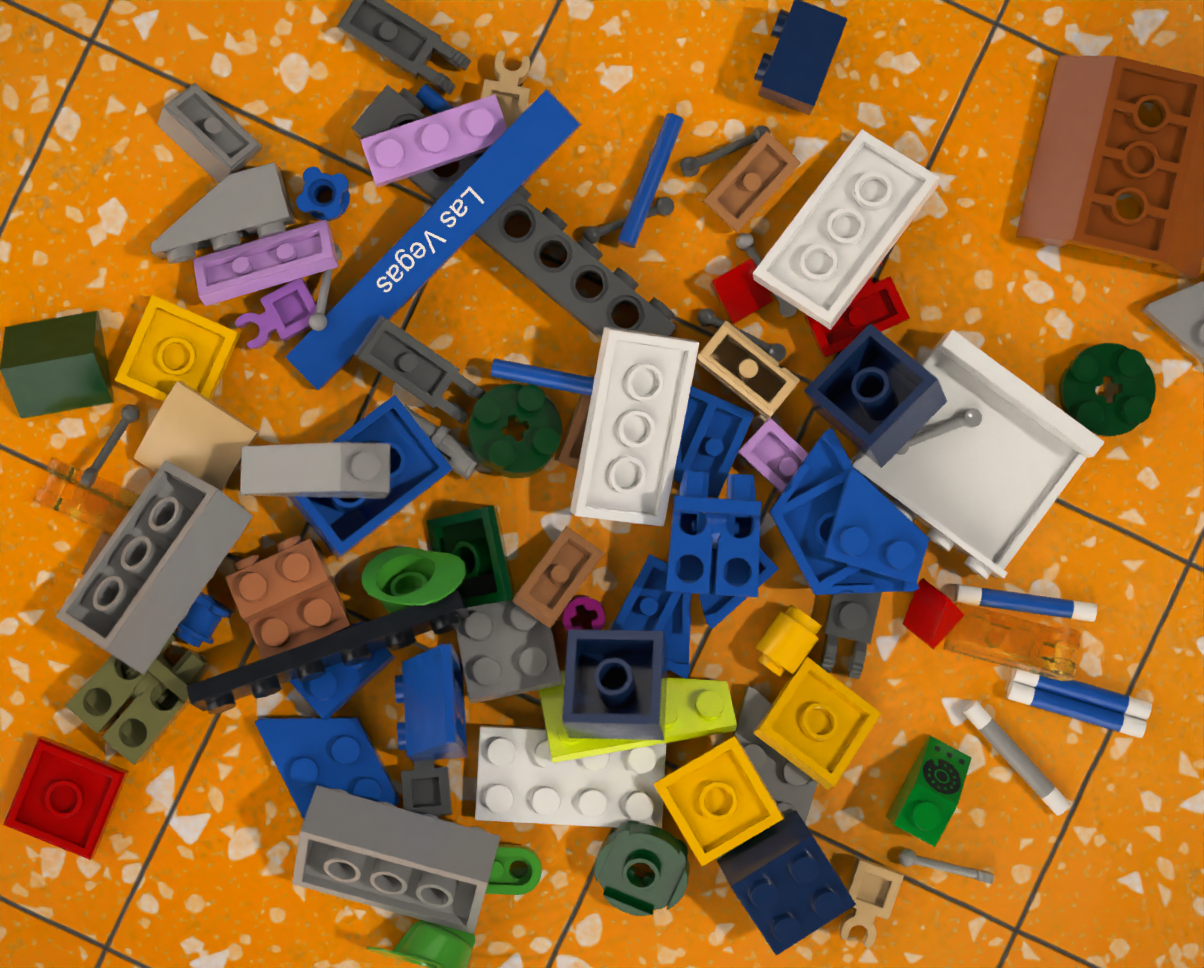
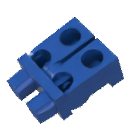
[664,471,761,598]

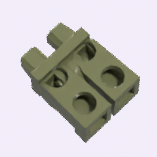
[65,632,210,765]

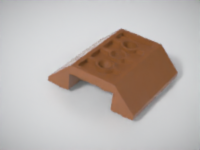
[1015,55,1204,280]

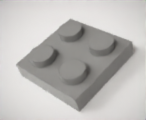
[456,599,563,704]

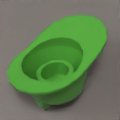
[362,547,466,614]
[366,920,475,968]

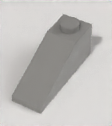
[240,442,390,499]

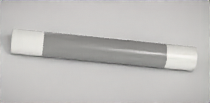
[962,700,1071,816]

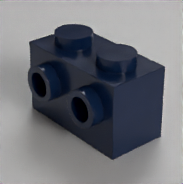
[754,0,848,115]

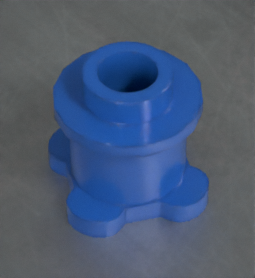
[296,167,350,221]
[175,591,234,647]

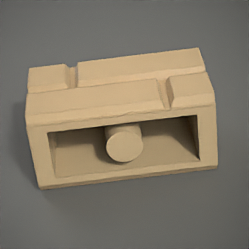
[696,321,800,419]

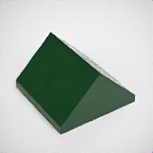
[0,311,115,419]
[426,506,515,607]

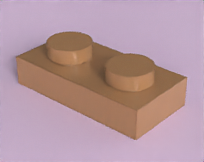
[702,131,801,233]
[512,526,604,628]

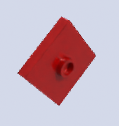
[3,736,129,860]

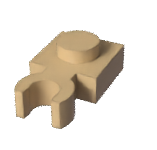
[480,50,530,129]
[839,857,904,948]

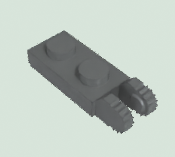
[337,0,471,95]
[354,315,485,424]
[820,592,882,679]

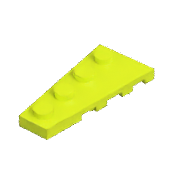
[538,671,737,763]

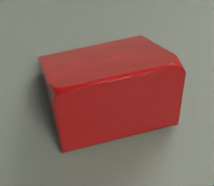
[710,258,773,325]
[902,578,965,649]

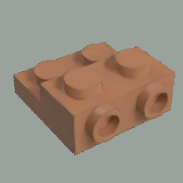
[225,536,353,659]

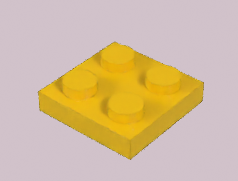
[115,295,241,402]
[753,657,881,790]
[654,735,784,866]

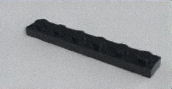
[186,590,470,714]

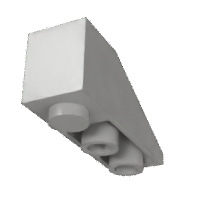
[150,162,296,264]

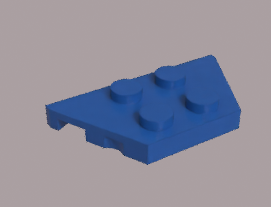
[768,428,919,595]
[254,716,401,819]

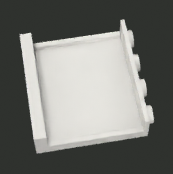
[851,330,1104,580]

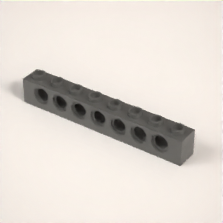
[351,84,677,340]

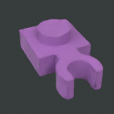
[235,278,317,350]

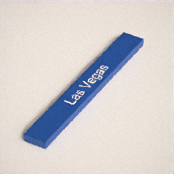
[286,89,582,390]

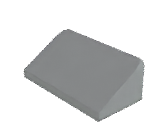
[158,83,262,183]

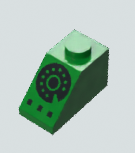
[885,735,971,847]

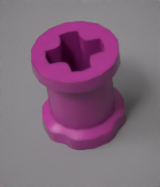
[563,595,605,632]

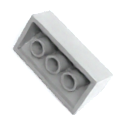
[55,460,253,675]
[292,785,501,934]

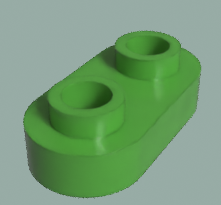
[485,844,542,895]

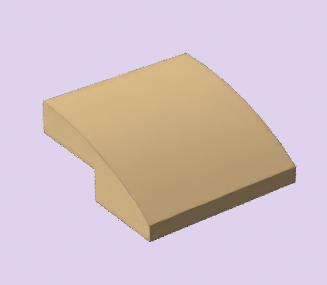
[134,381,260,493]

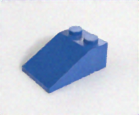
[289,395,453,560]
[395,644,468,762]

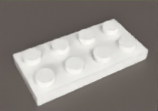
[753,129,940,330]
[570,326,699,527]
[475,725,666,829]

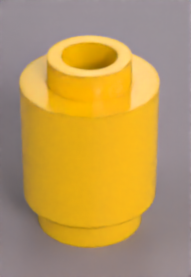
[755,605,822,677]

